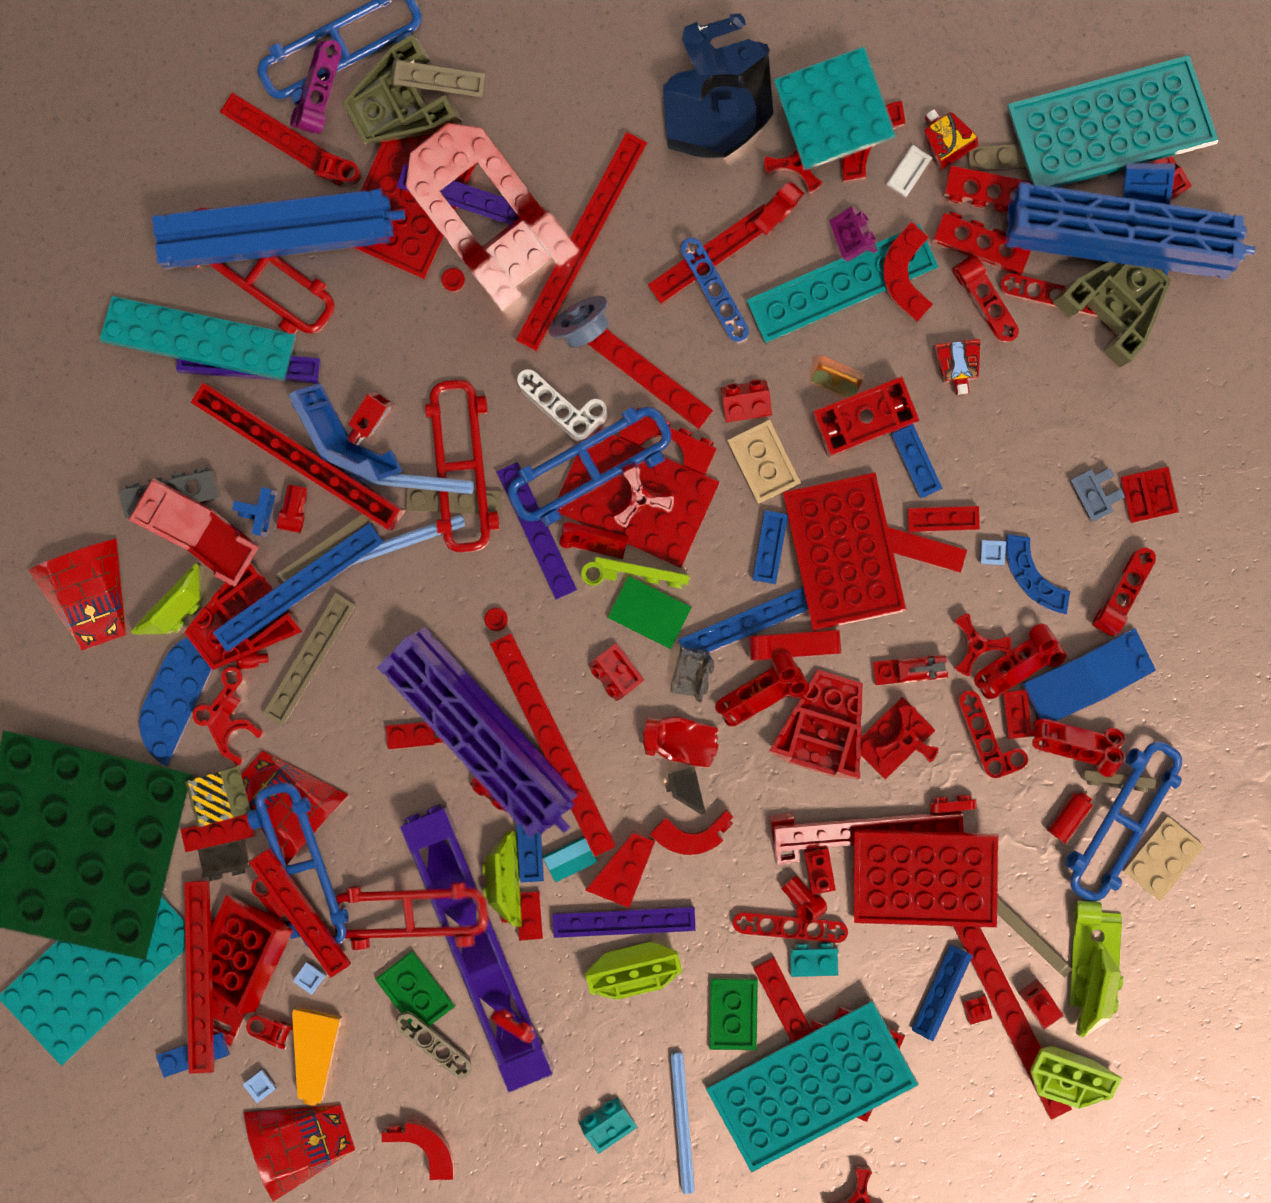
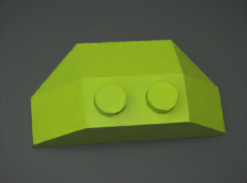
[130,563,203,635]
[483,831,522,927]
[1076,940,1123,1037]
[585,942,683,1000]
[1030,1046,1122,1109]

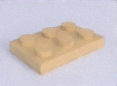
[727,420,801,504]
[1122,816,1205,901]

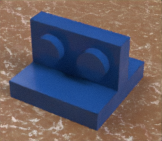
[232,487,277,537]

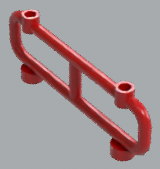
[194,208,335,334]
[425,379,500,553]
[333,882,488,950]

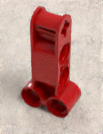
[951,255,1019,341]
[1092,547,1156,637]
[974,623,1067,699]
[715,653,809,727]
[1032,719,1126,777]

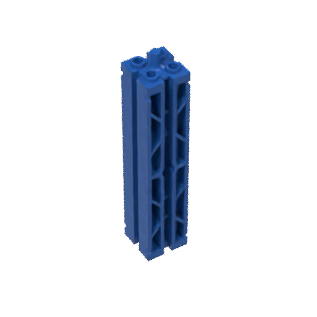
[1006,182,1255,279]
[152,189,405,269]

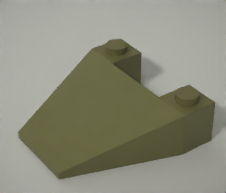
[342,34,463,144]
[1053,262,1171,368]

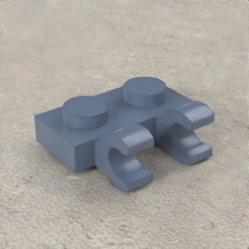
[1070,468,1125,522]

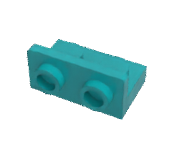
[790,942,839,977]
[579,1097,638,1154]

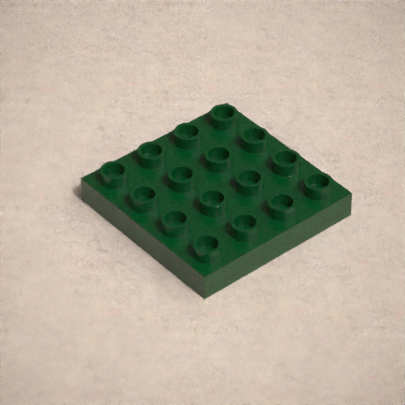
[0,730,191,960]

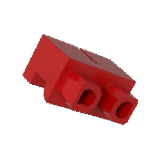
[803,847,836,895]

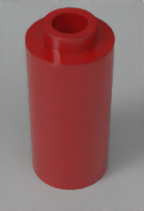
[1047,791,1093,844]

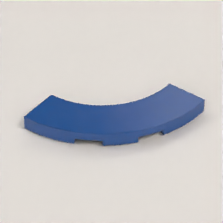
[1006,534,1070,614]

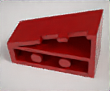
[585,831,655,908]

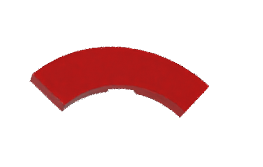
[842,100,906,182]

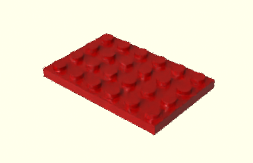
[353,135,477,280]
[557,428,720,568]
[783,472,906,631]
[854,830,999,928]

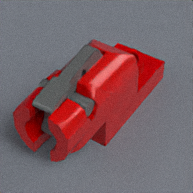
[873,655,948,685]

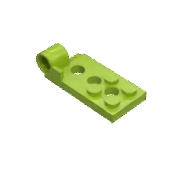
[581,557,690,589]
[1069,901,1122,1007]

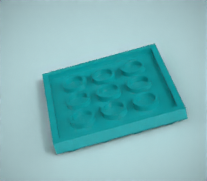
[774,46,896,170]

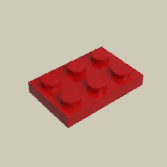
[860,697,936,780]

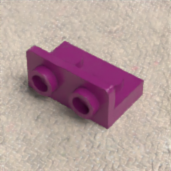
[829,206,878,262]

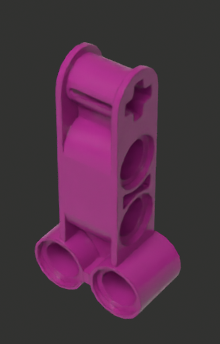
[290,40,342,134]

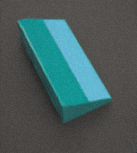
[543,837,597,882]

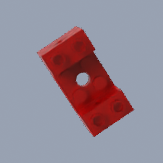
[812,377,920,457]

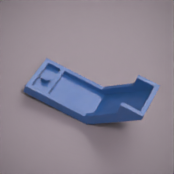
[1121,163,1175,276]
[288,383,402,482]
[1023,628,1156,726]

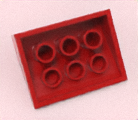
[211,895,293,1014]

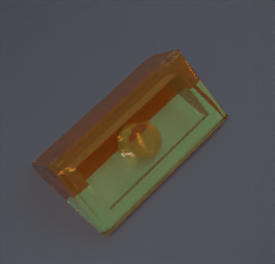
[811,356,865,397]

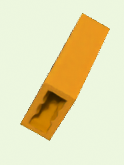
[292,1007,342,1106]

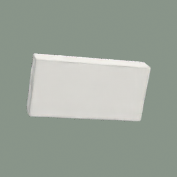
[886,145,932,198]

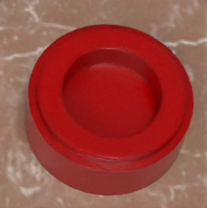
[441,268,465,292]
[484,608,508,631]

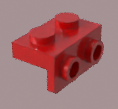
[720,379,773,423]

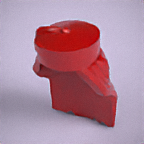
[642,716,719,767]

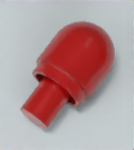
[235,652,269,670]

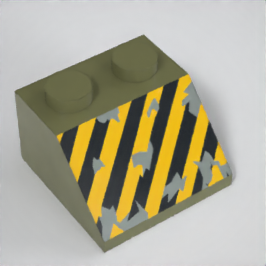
[185,766,251,827]

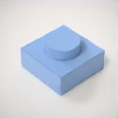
[980,540,1006,565]
[293,961,326,995]
[243,1069,277,1103]

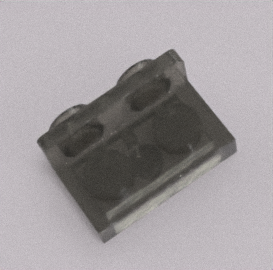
[670,647,714,702]
[198,839,251,881]

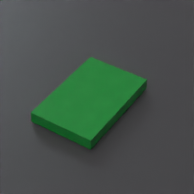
[608,576,692,649]
[375,950,456,1033]
[709,978,758,1050]

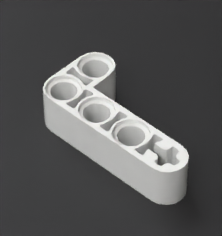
[517,369,608,442]

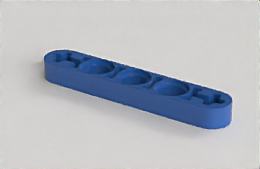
[680,238,749,342]

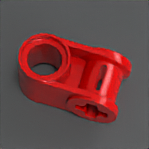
[314,151,362,185]
[246,1013,293,1049]

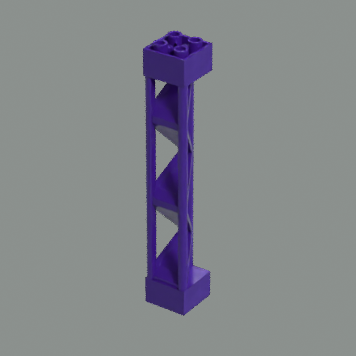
[400,804,554,1093]

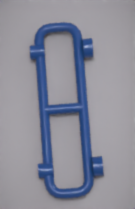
[257,0,422,105]
[508,407,671,527]
[1066,741,1182,902]
[247,783,349,947]

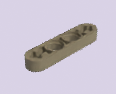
[396,1011,472,1078]

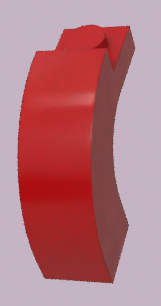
[650,809,733,855]
[382,1119,455,1180]

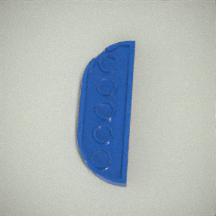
[139,637,212,766]

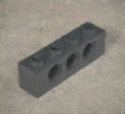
[119,467,221,519]

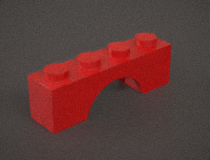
[619,408,717,475]

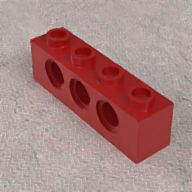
[943,166,1033,213]
[932,211,1031,275]

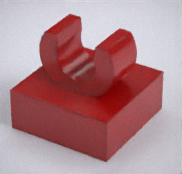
[963,995,993,1025]

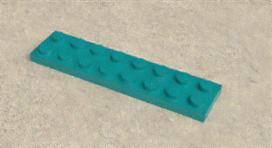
[746,224,939,344]
[100,296,296,381]

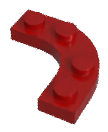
[883,221,933,323]

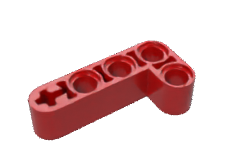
[748,630,842,660]
[957,690,1028,778]

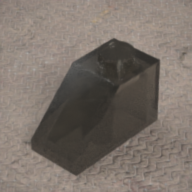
[664,766,706,815]

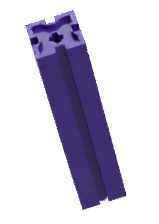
[377,627,578,837]

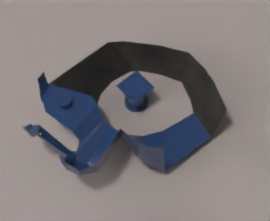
[663,13,774,158]

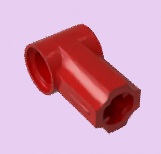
[277,484,308,534]
[251,876,285,919]
[781,876,827,924]

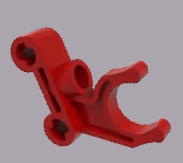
[193,665,263,765]

